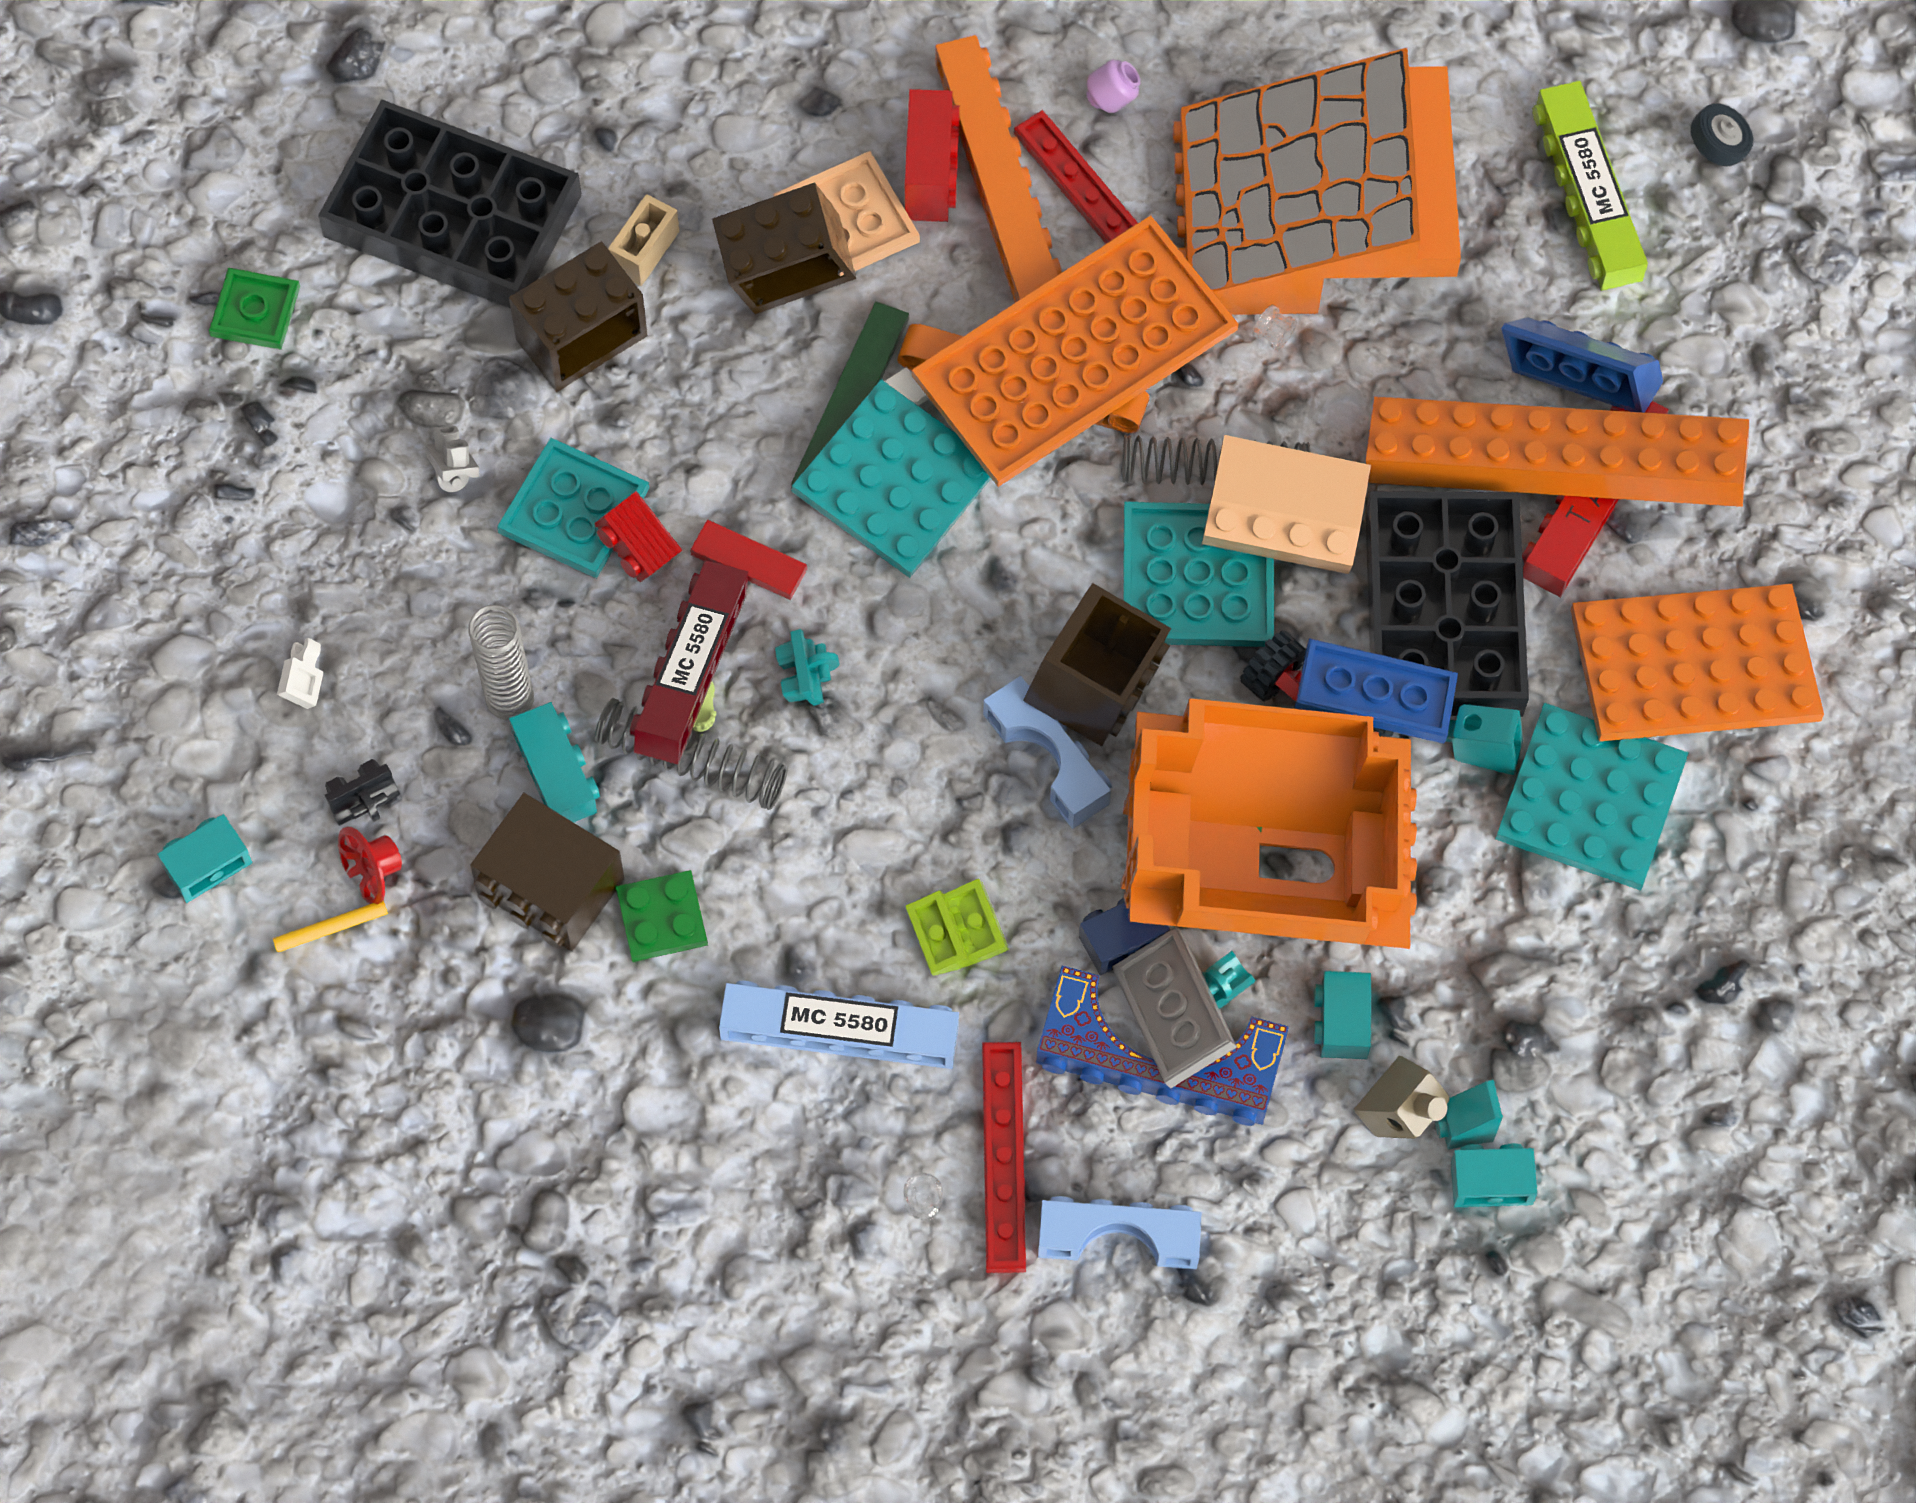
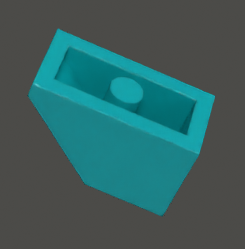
[1435,1080,1503,1150]

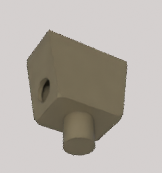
[1353,1056,1449,1139]

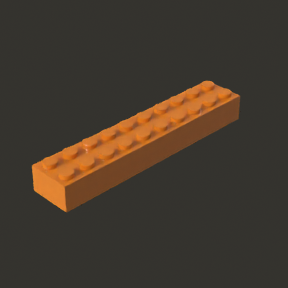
[1366,396,1749,507]

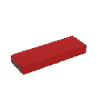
[690,519,807,600]

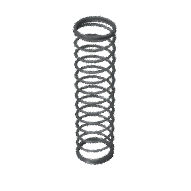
[1122,435,1311,486]
[594,698,788,810]

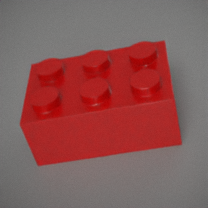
[905,89,960,222]

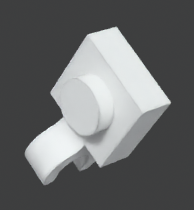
[277,638,323,709]

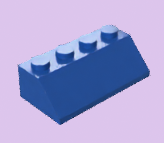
[1501,317,1663,413]

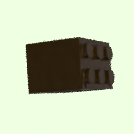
[712,182,857,314]
[509,241,648,393]
[1023,583,1171,747]
[470,792,625,952]

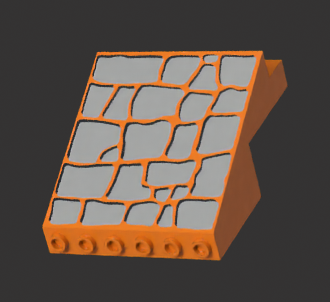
[1173,48,1461,315]

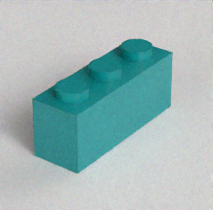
[509,702,600,822]

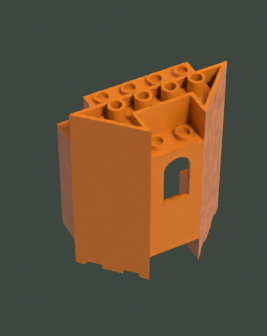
[1120,698,1417,949]

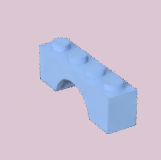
[983,676,1112,829]
[1038,1196,1202,1269]

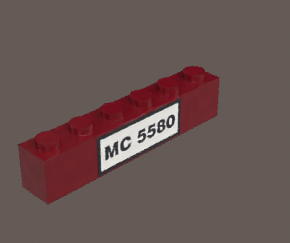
[629,560,748,765]

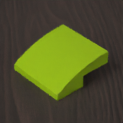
[905,878,1009,976]

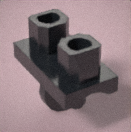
[325,759,400,826]

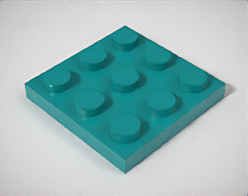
[497,437,650,579]

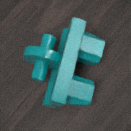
[775,629,840,706]
[1202,951,1256,1010]

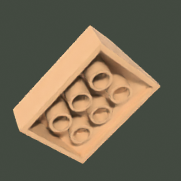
[1202,435,1371,574]

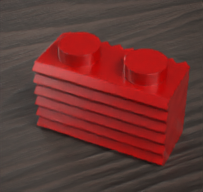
[594,491,682,582]

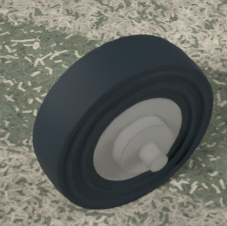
[1690,103,1753,167]

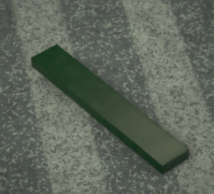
[791,301,909,489]

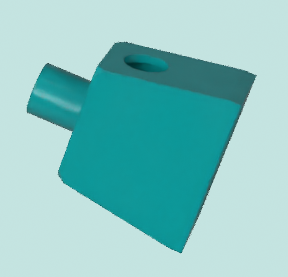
[1445,704,1523,775]

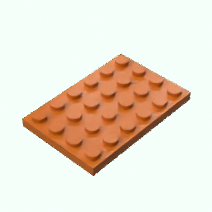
[1570,584,1824,742]

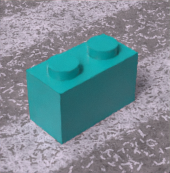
[157,814,253,903]
[1313,971,1371,1060]
[1450,1143,1538,1207]

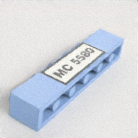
[719,981,959,1069]

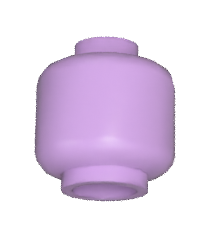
[1087,59,1140,113]

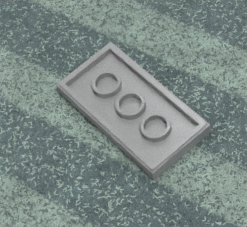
[1112,926,1237,1088]

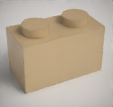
[608,194,679,286]

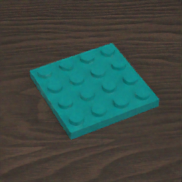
[791,379,991,578]
[1123,502,1274,647]
[1495,703,1689,891]

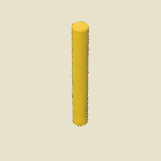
[272,901,388,953]

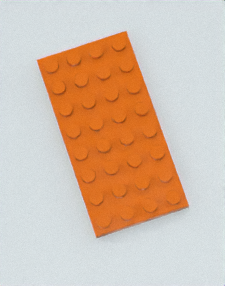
[912,215,1238,487]

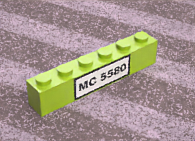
[1532,81,1648,291]

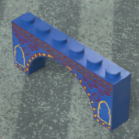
[1036,965,1289,1126]

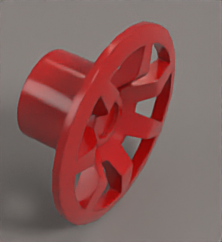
[338,826,402,905]

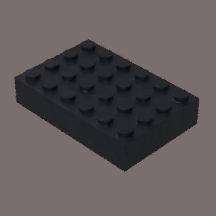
[318,99,582,309]
[1365,491,1529,717]

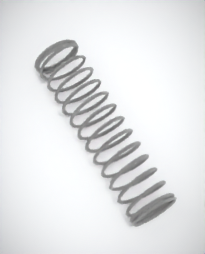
[468,605,534,720]

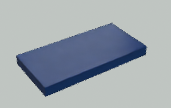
[1294,638,1458,744]

